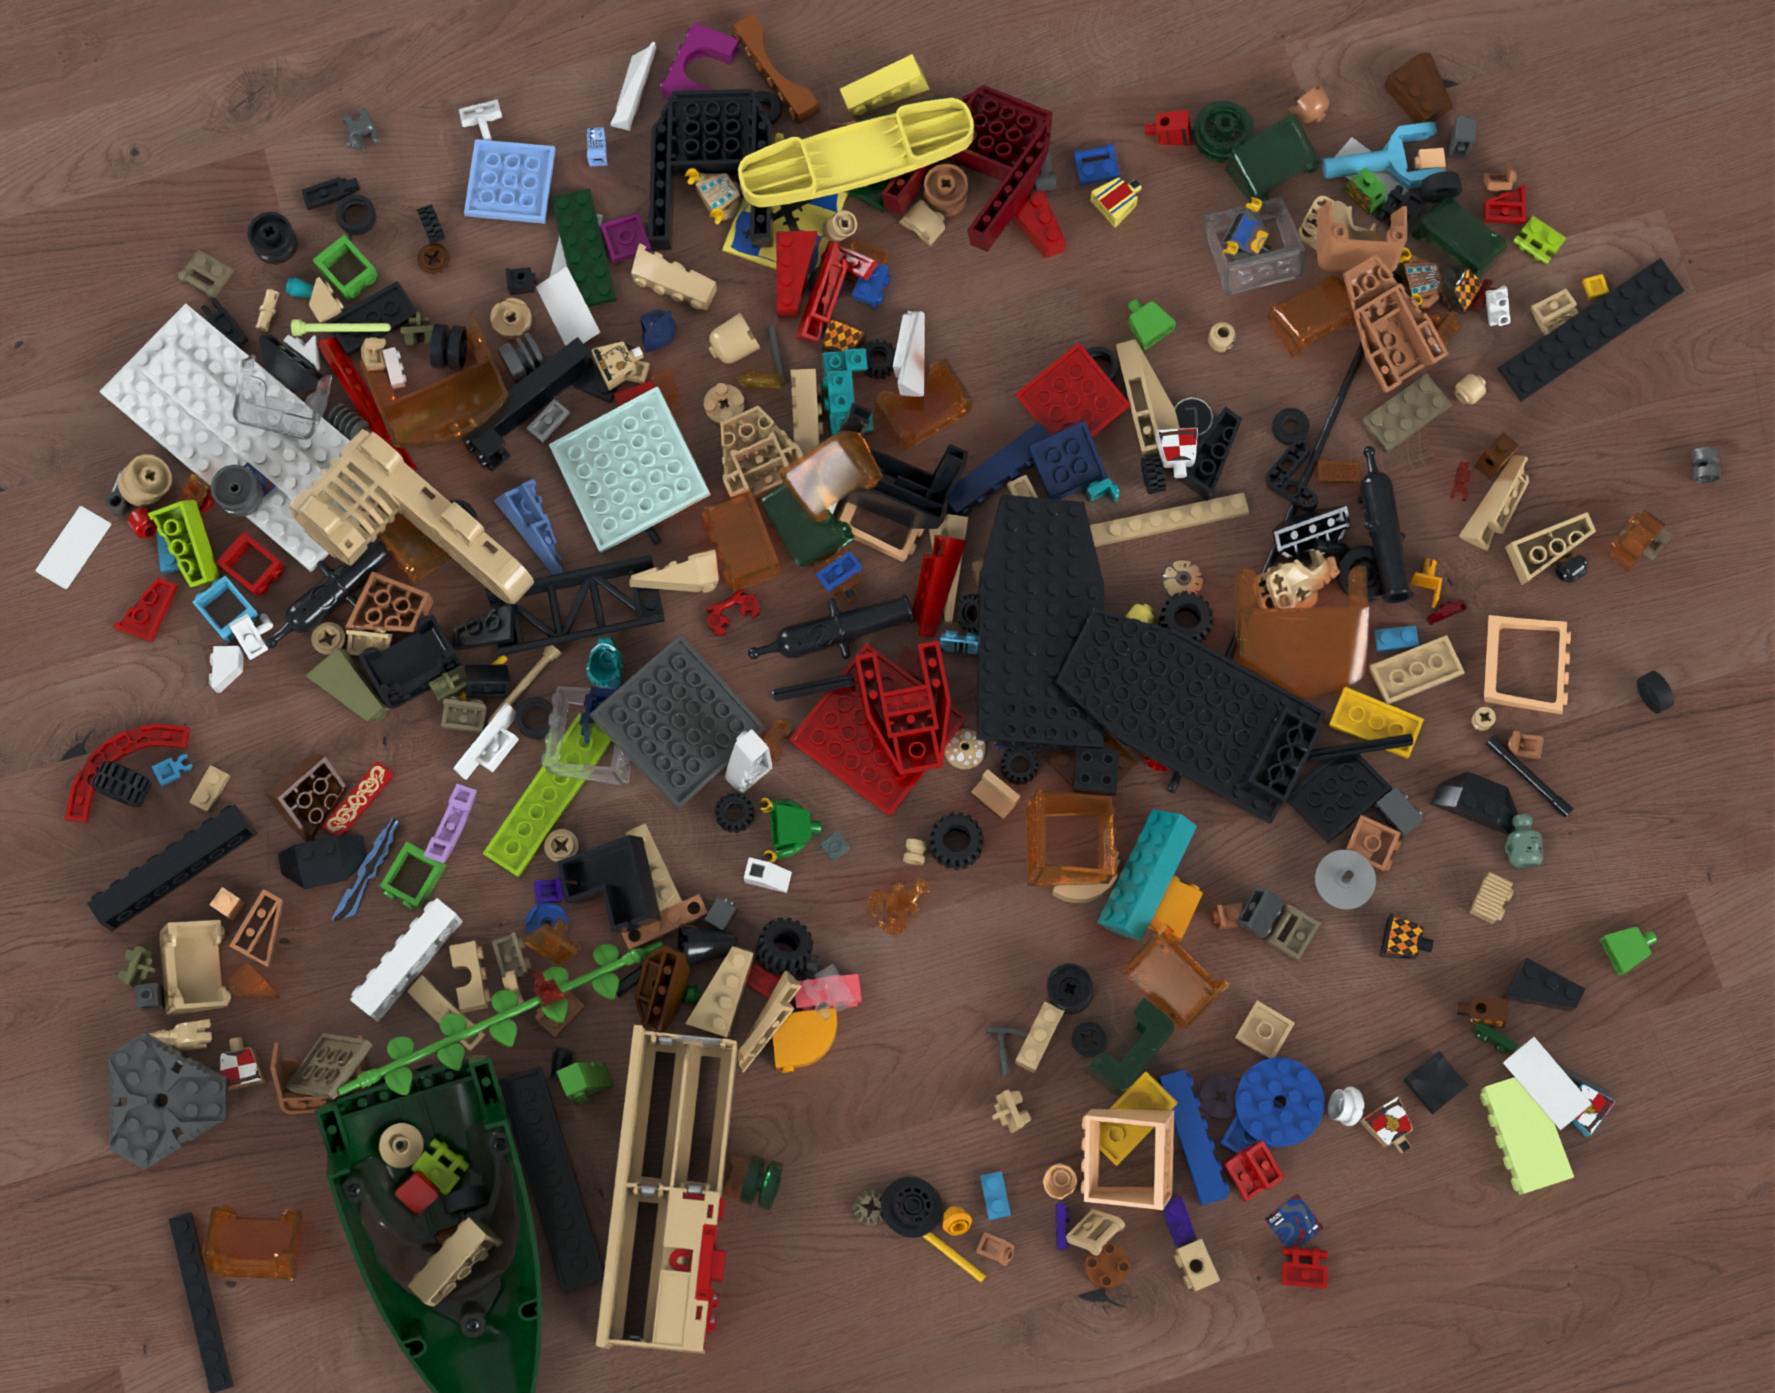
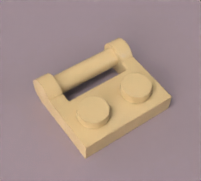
[1066,1209,1125,1256]

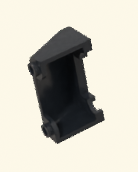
[358,614,462,709]

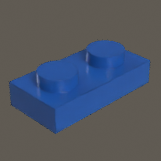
[816,551,863,593]

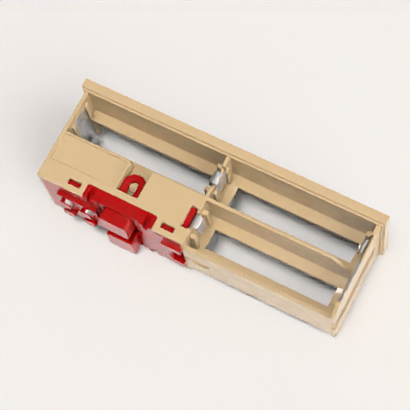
[596,1025,738,1354]

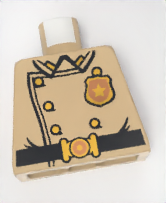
[591,342,644,390]

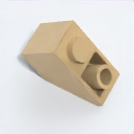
[309,277,344,324]

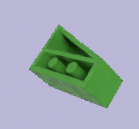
[556,1062,614,1105]

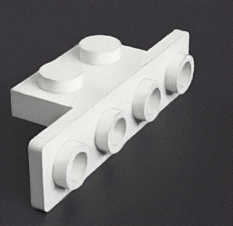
[454,703,519,780]

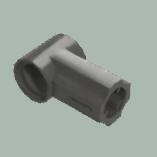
[1034,152,1056,192]
[106,472,130,516]

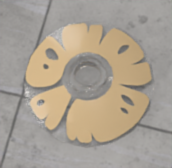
[1162,560,1204,597]

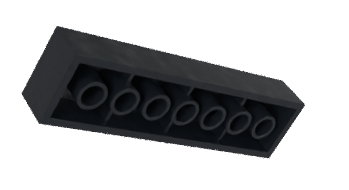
[87,804,258,932]

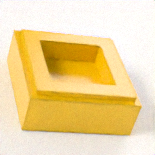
[1582,274,1610,300]

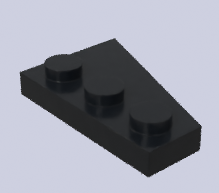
[573,340,636,403]
[453,602,515,651]

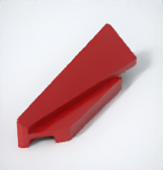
[795,242,848,343]
[912,534,966,638]

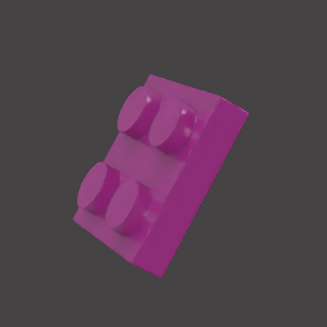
[600,213,652,263]

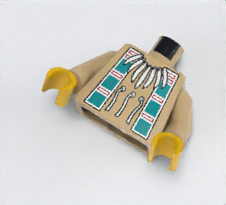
[685,168,742,224]

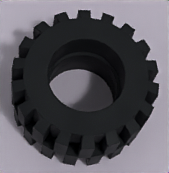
[1159,591,1214,643]
[91,761,152,808]
[930,812,984,870]
[755,917,813,977]

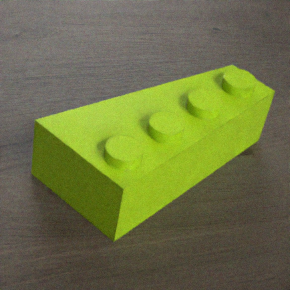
[148,500,220,588]

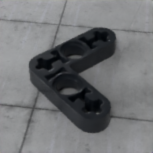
[1265,439,1318,512]

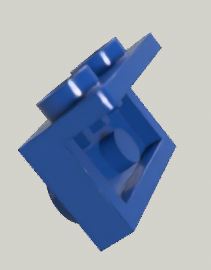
[852,263,891,310]

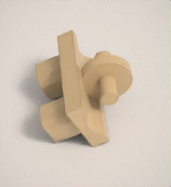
[992,1089,1031,1133]

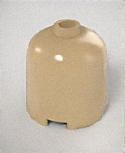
[709,313,760,364]

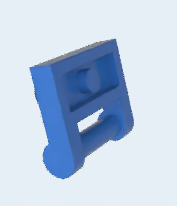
[1073,143,1120,186]

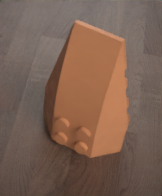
[1343,254,1449,393]

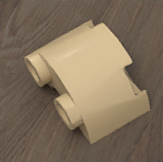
[899,200,945,246]

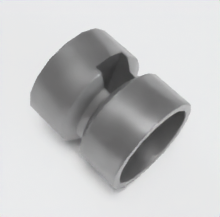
[1691,447,1721,484]

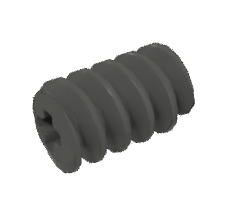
[327,403,371,441]

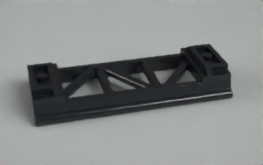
[486,554,665,656]

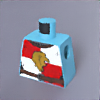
[1571,1084,1615,1137]

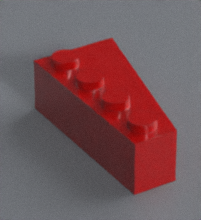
[776,231,818,318]

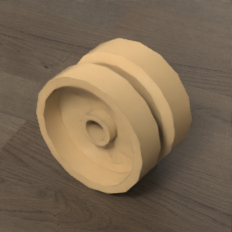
[118,454,172,507]

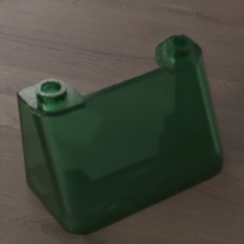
[1225,114,1320,204]
[1411,197,1507,284]
[760,468,855,567]

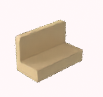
[972,769,1021,819]

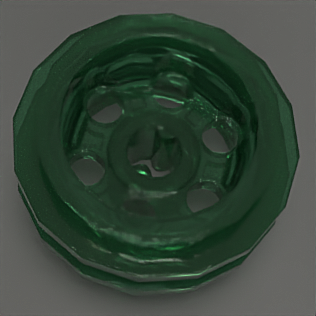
[1192,101,1254,162]

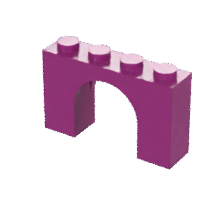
[660,22,739,100]

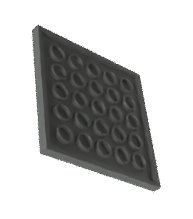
[589,634,766,810]

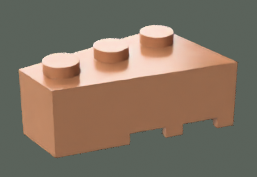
[229,889,284,969]

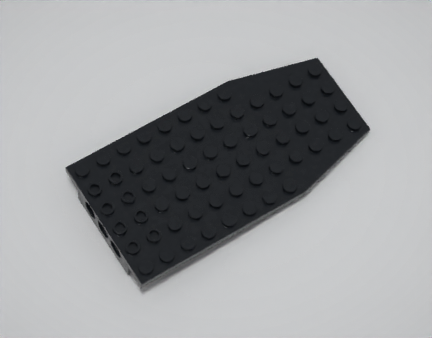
[976,495,1104,752]
[1055,608,1326,824]

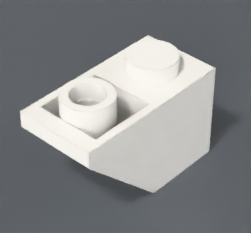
[209,646,244,693]
[744,857,792,893]

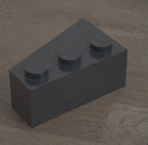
[1502,958,1586,1012]

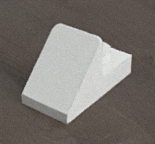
[283,334,321,371]

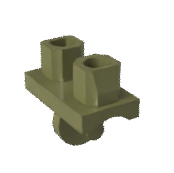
[400,311,434,345]
[429,665,467,702]
[118,946,156,988]

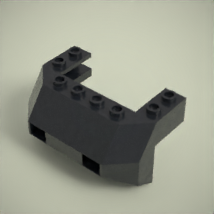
[821,403,968,529]

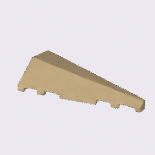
[929,514,968,624]

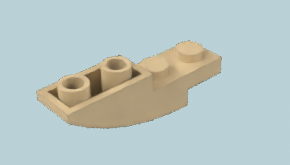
[407,975,486,1051]

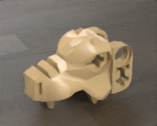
[1298,196,1383,253]
[1252,550,1340,613]

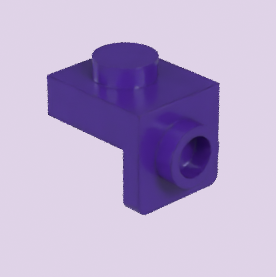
[533,876,566,904]

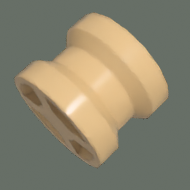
[1471,707,1496,731]

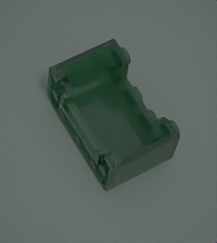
[1085,998,1174,1096]

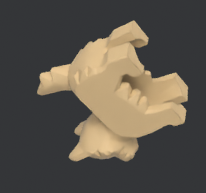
[148,1019,212,1051]

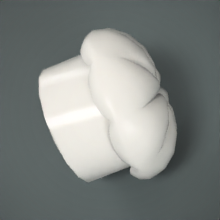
[1328,1086,1364,1126]

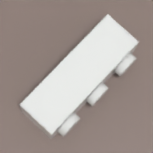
[383,347,407,390]

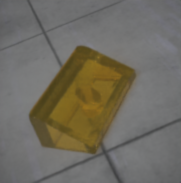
[737,372,783,389]

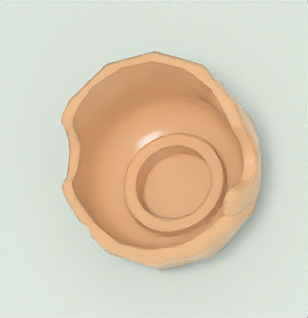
[1043,1163,1077,1199]

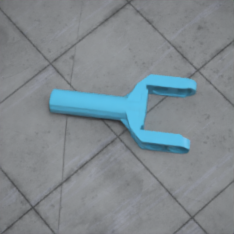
[1322,122,1446,189]

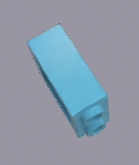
[192,576,260,644]

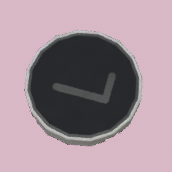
[1174,398,1213,438]

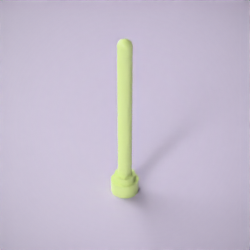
[291,320,391,336]

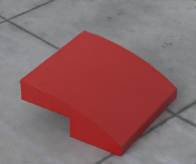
[1221,1140,1285,1202]

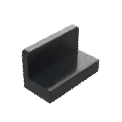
[465,665,510,697]

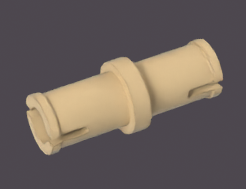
[255,289,280,332]

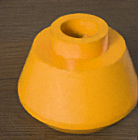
[943,1206,972,1235]

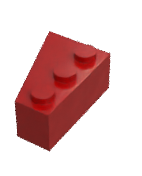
[1011,189,1066,258]

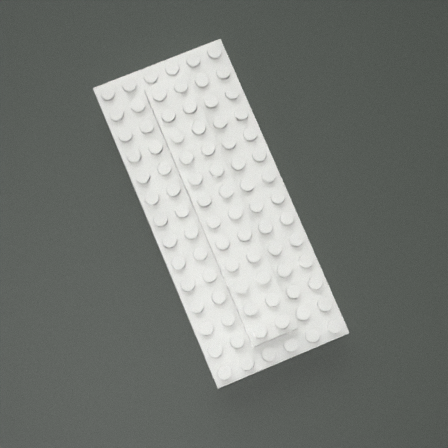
[99,304,375,572]

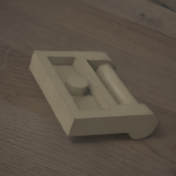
[178,249,234,299]
[1264,904,1321,961]

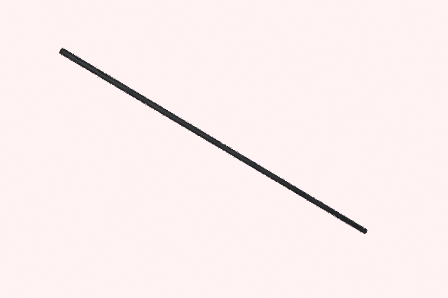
[1167,341,1364,793]

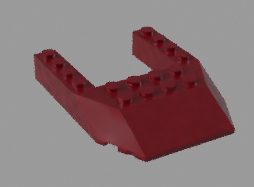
[881,85,1053,252]

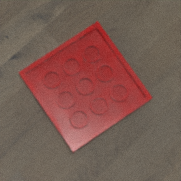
[1015,342,1131,438]

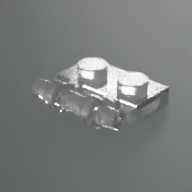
[801,964,856,1020]

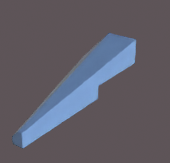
[494,479,563,575]

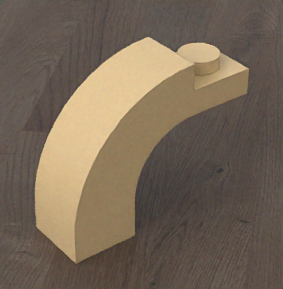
[1052,849,1121,903]

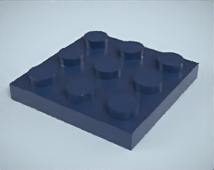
[1027,420,1108,500]

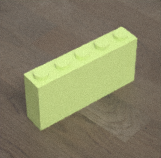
[1480,1077,1574,1195]

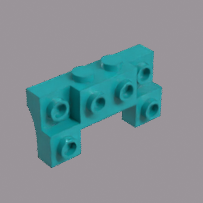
[821,348,874,436]

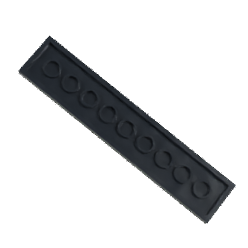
[1498,258,1685,402]
[498,1066,604,1293]

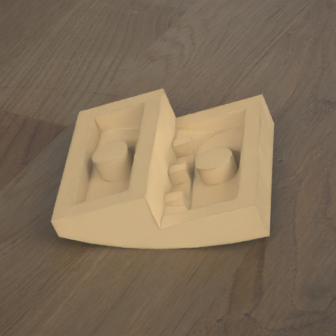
[1531,288,1579,336]

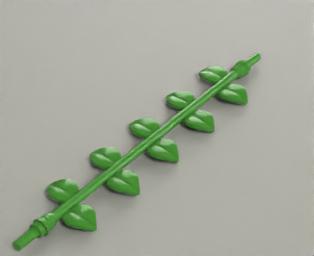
[337,940,663,1096]

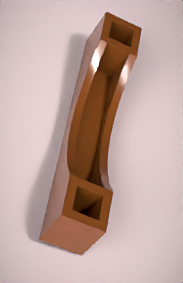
[732,13,819,124]

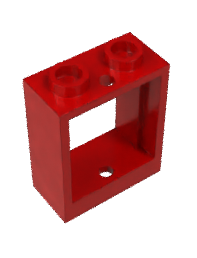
[215,531,285,599]

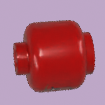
[127,507,158,538]

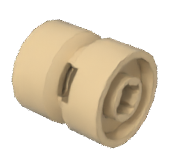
[823,210,857,242]

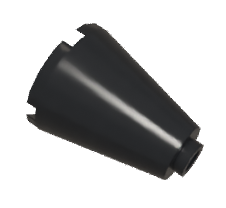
[678,924,738,966]

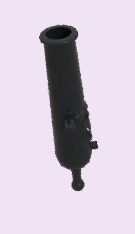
[1358,446,1414,604]
[265,527,406,649]
[748,593,914,659]

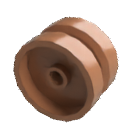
[924,164,968,217]

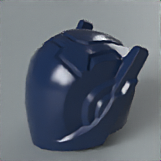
[640,309,677,353]

